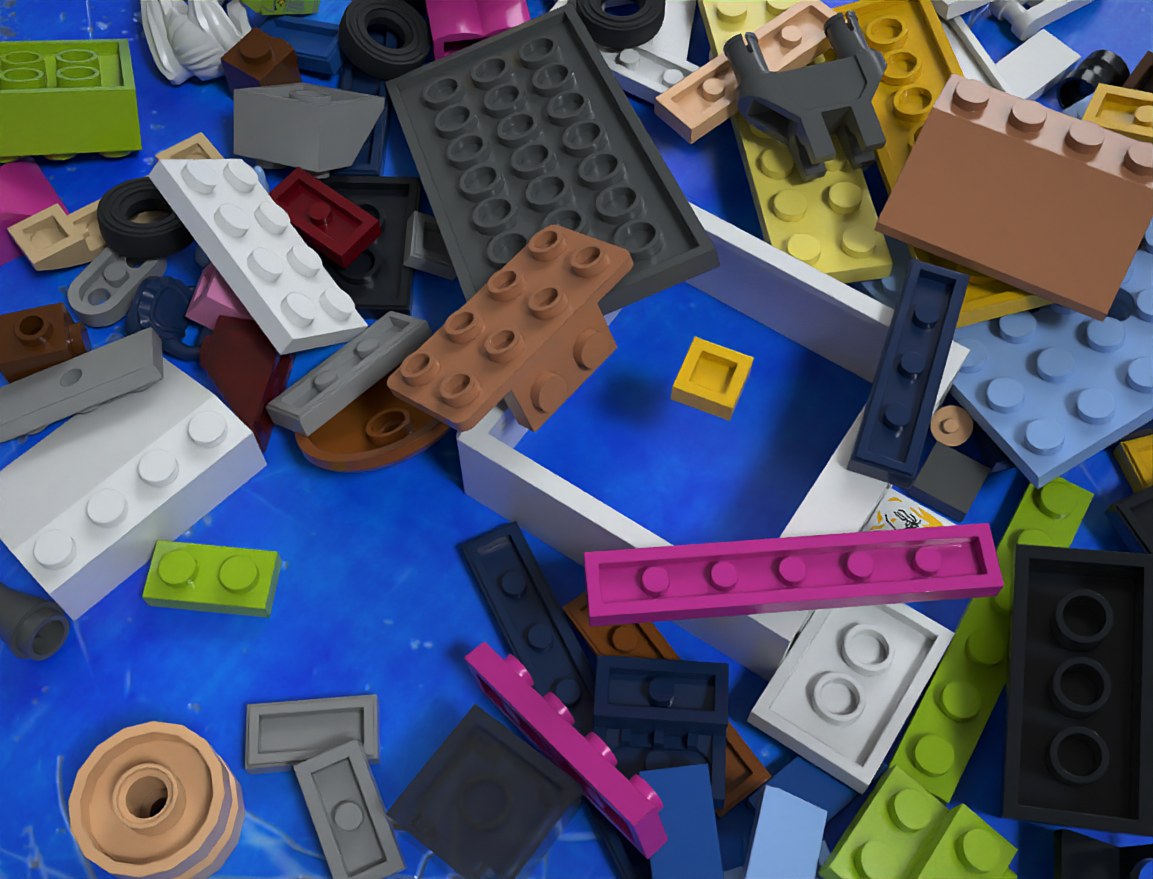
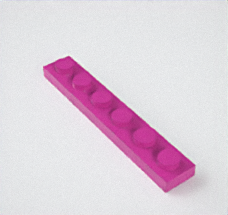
[583,523,1004,627]

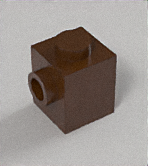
[220,27,302,100]
[0,302,91,384]

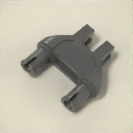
[723,11,887,182]

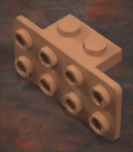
[387,225,634,432]

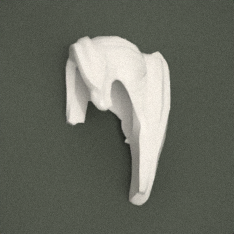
[140,0,252,85]

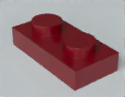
[268,167,382,269]

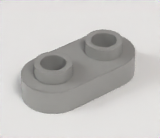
[67,246,167,327]

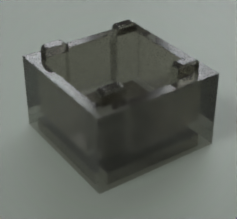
[386,704,584,879]

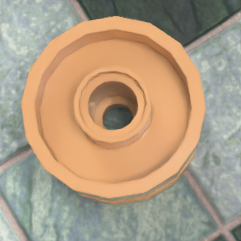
[68,721,245,879]

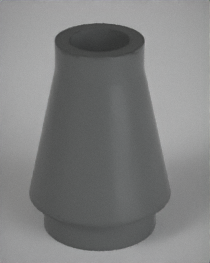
[0,582,70,661]

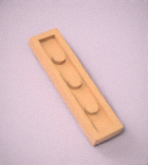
[654,0,848,144]

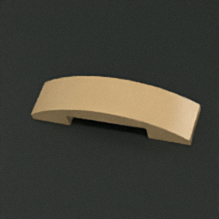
[7,132,224,271]

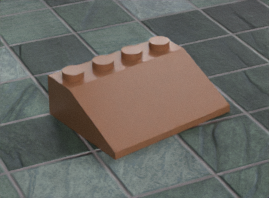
[874,73,1153,322]

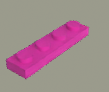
[464,641,668,860]

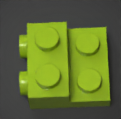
[818,764,1018,879]

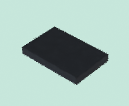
[307,175,423,320]

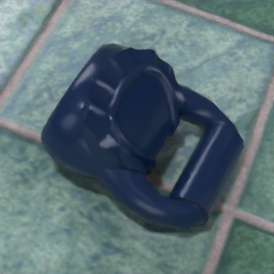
[125,276,223,360]

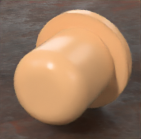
[931,405,973,446]

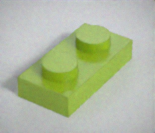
[142,540,282,618]

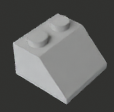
[234,82,385,178]

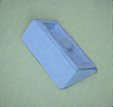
[741,784,828,879]

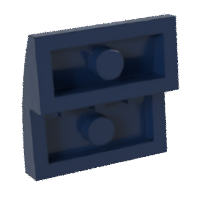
[593,655,729,810]

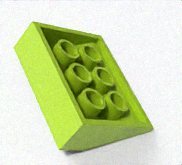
[0,39,142,163]

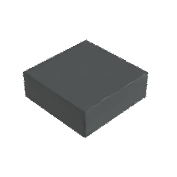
[908,441,991,522]

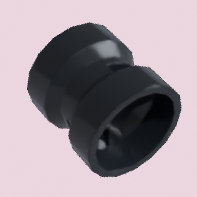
[1056,49,1130,110]

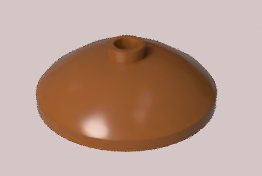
[295,363,451,473]

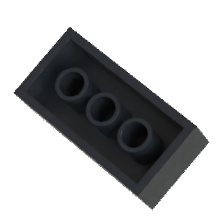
[999,544,1153,837]

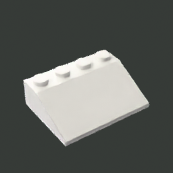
[0,358,267,621]

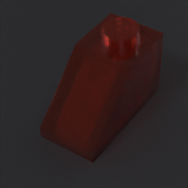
[200,315,296,453]

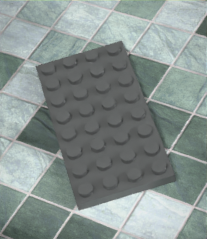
[385,3,720,316]

